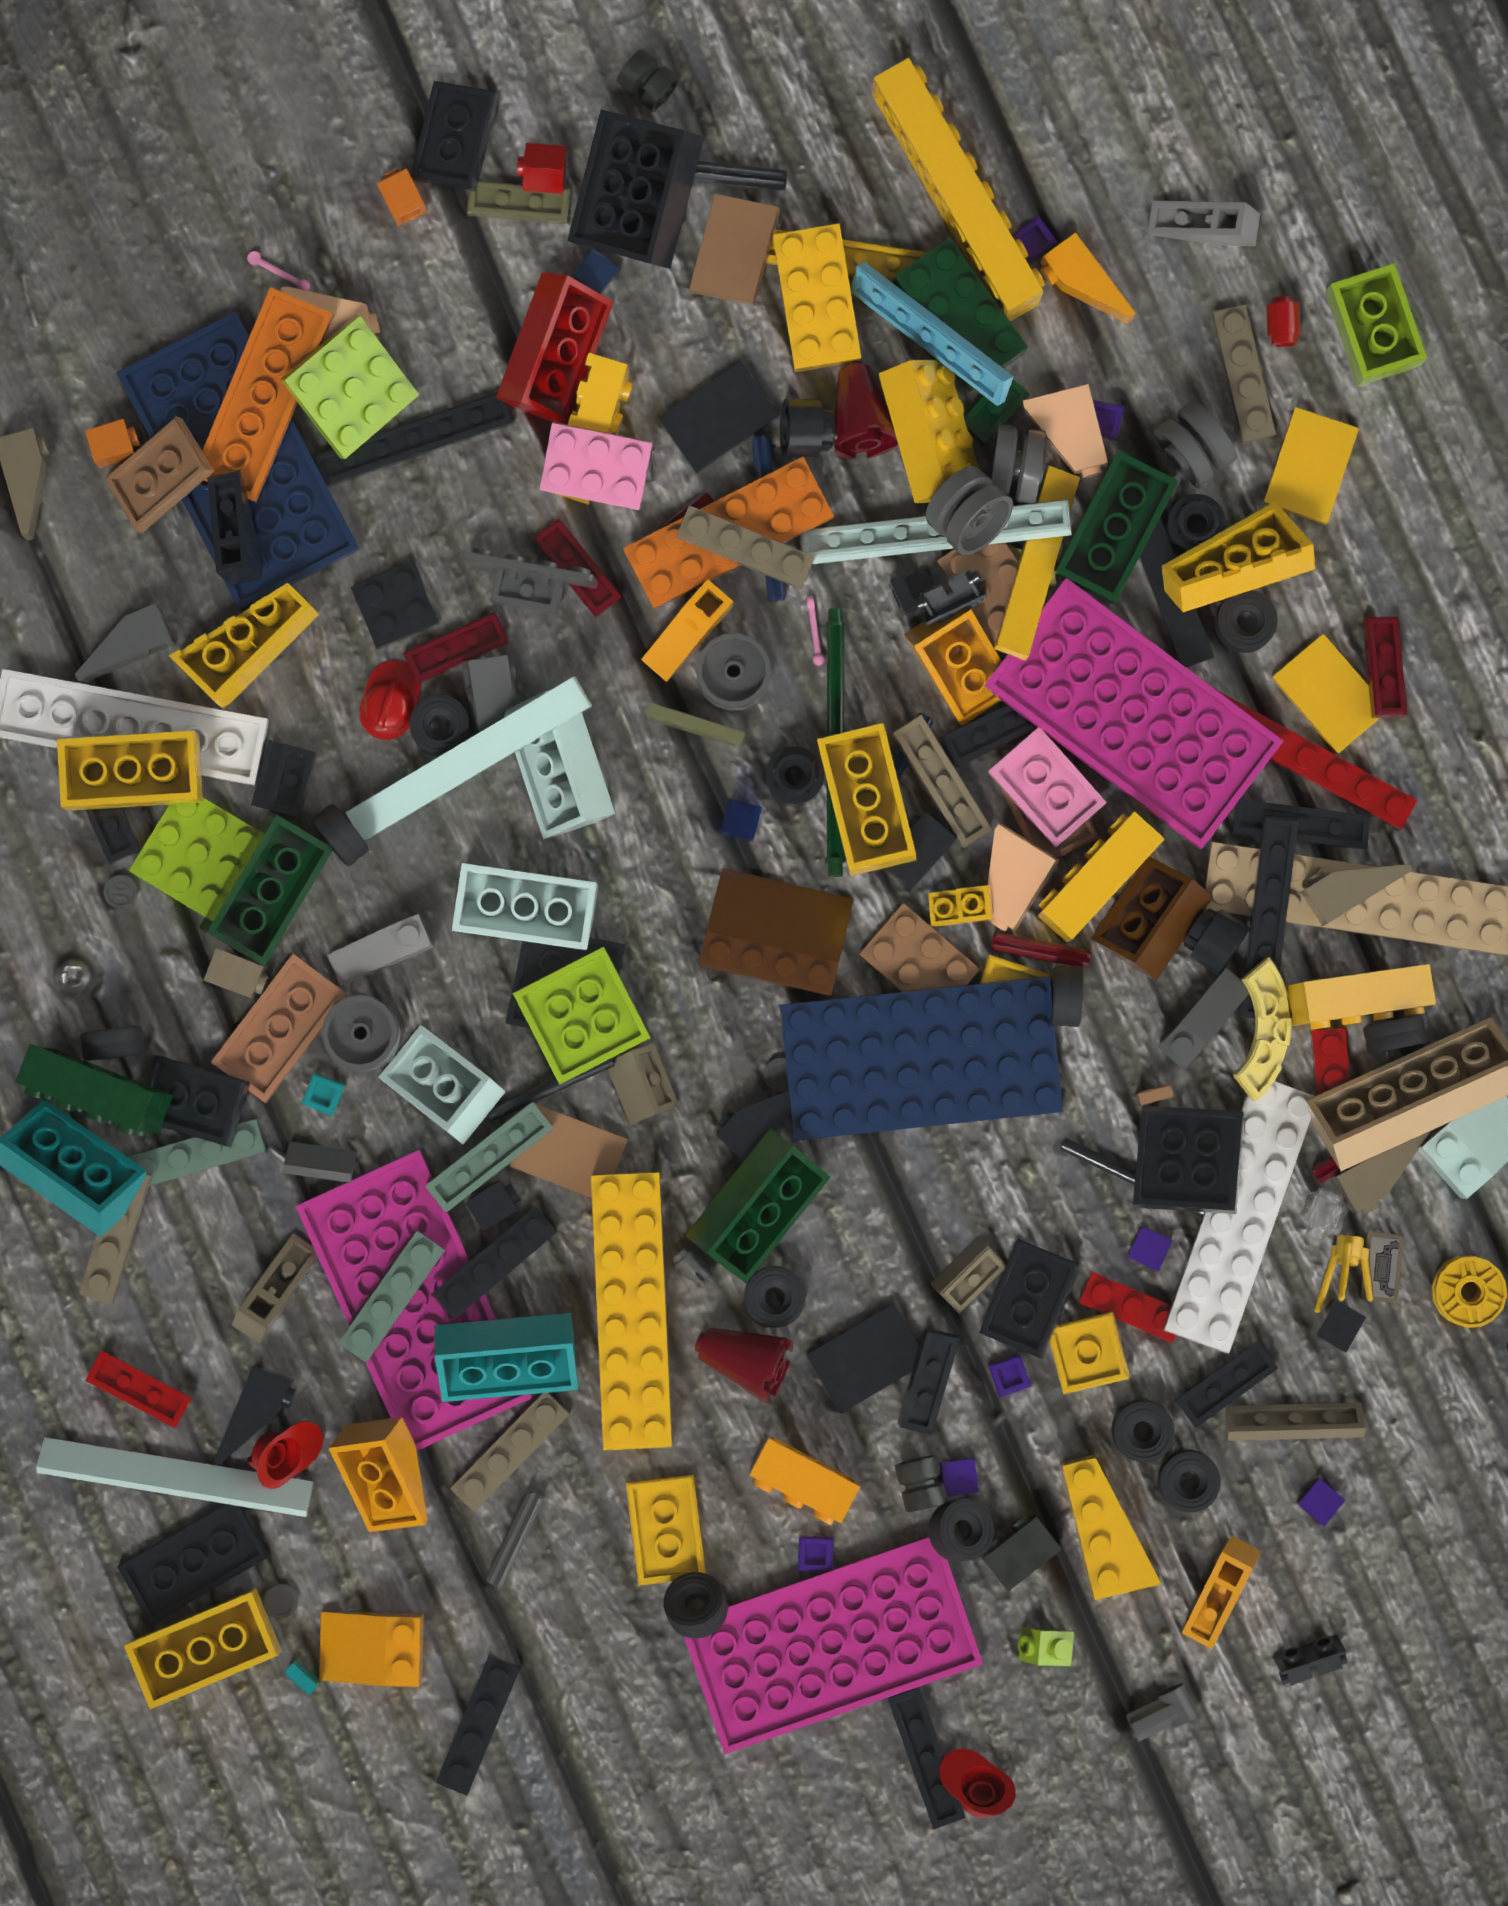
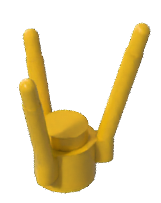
[1314,1235,1373,1313]

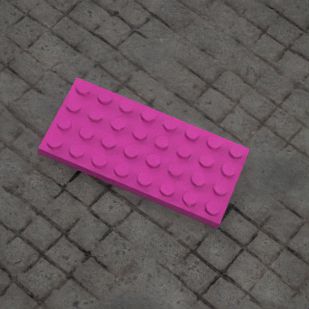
[984,578,1283,850]
[295,1150,532,1451]
[684,1536,983,1755]

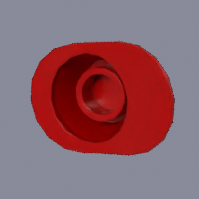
[360,660,421,740]
[247,1421,323,1489]
[939,1748,1016,1818]

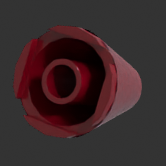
[834,361,898,459]
[695,1328,794,1404]

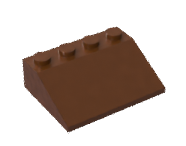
[698,868,854,998]

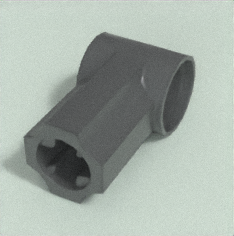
[1125,1683,1199,1741]

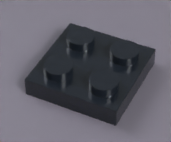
[351,561,439,650]

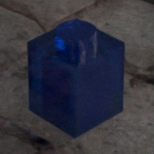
[721,798,762,843]

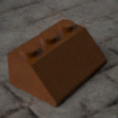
[1091,856,1213,981]

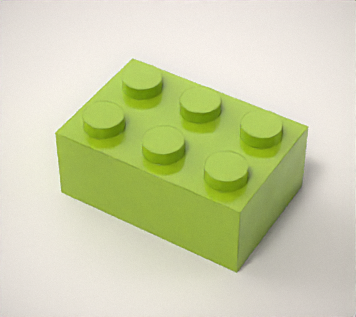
[1325,263,1427,387]

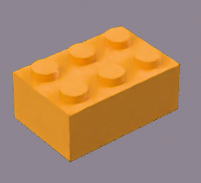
[749,1434,860,1525]

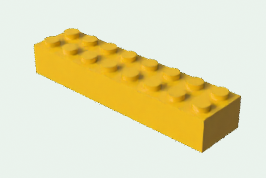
[872,58,1045,321]
[591,1172,673,1450]

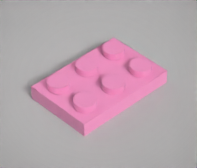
[540,422,653,510]
[988,727,1107,848]

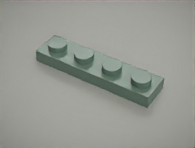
[425,1102,554,1213]
[128,1119,267,1186]
[338,1231,446,1363]

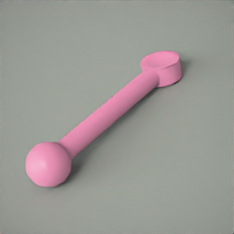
[247,251,310,291]
[806,596,826,666]

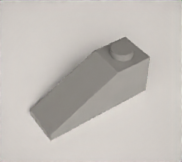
[1148,201,1260,247]
[327,914,434,986]

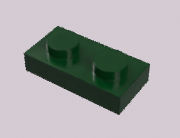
[964,379,1030,446]

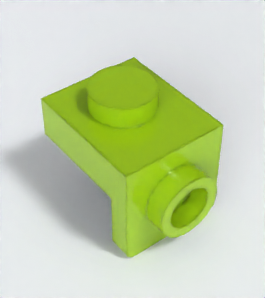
[1018,1627,1074,1666]

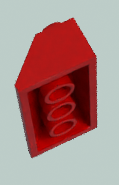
[496,272,614,425]

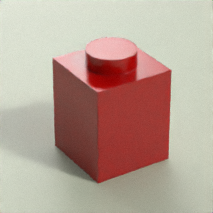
[517,143,566,194]

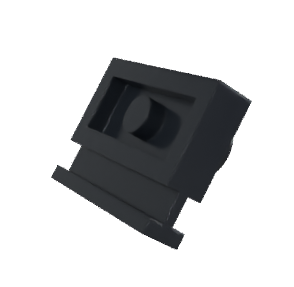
[251,740,318,819]

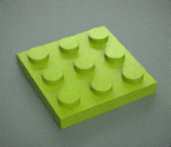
[280,315,419,459]
[129,798,256,917]
[513,947,651,1085]

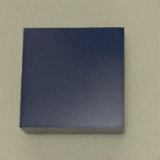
[573,248,620,294]

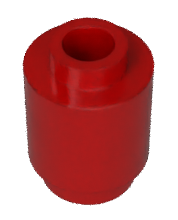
[1266,296,1301,347]

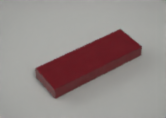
[533,518,622,618]
[403,612,509,685]
[1362,616,1408,718]

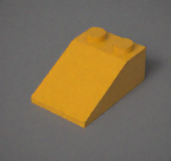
[903,607,1002,726]
[328,1417,428,1532]
[319,1611,424,1687]

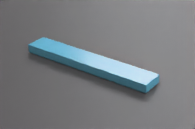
[850,261,1013,406]

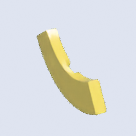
[1233,957,1292,1101]

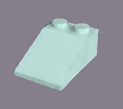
[378,1025,505,1144]
[1418,1096,1508,1199]

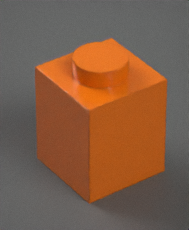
[376,168,427,227]
[85,419,141,468]

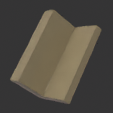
[608,1043,679,1125]

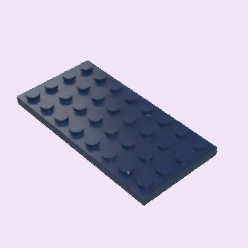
[116,311,360,612]
[779,977,1063,1141]

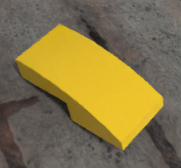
[928,885,993,927]

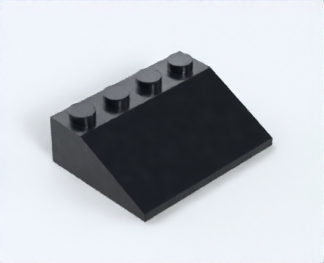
[567,109,705,269]

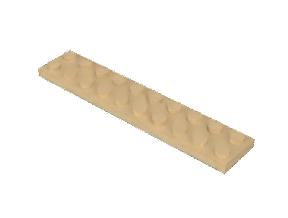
[1204,842,1508,956]

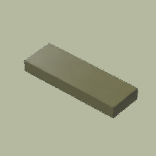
[467,181,571,224]
[645,702,746,748]

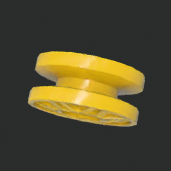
[1431,1255,1507,1328]

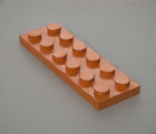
[202,287,334,502]
[623,457,834,610]

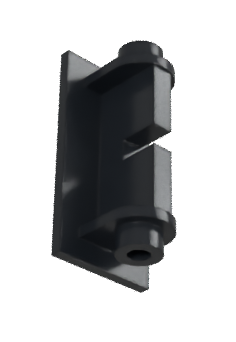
[916,570,987,625]
[1273,1634,1348,1686]

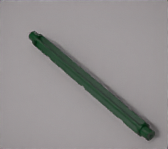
[825,608,846,877]

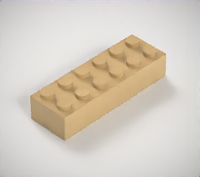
[1306,1017,1508,1171]

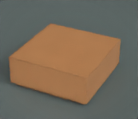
[1135,1084,1174,1106]

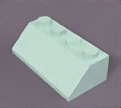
[504,690,615,839]
[452,863,598,950]

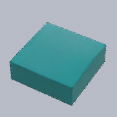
[301,1073,346,1117]
[285,1659,321,1695]

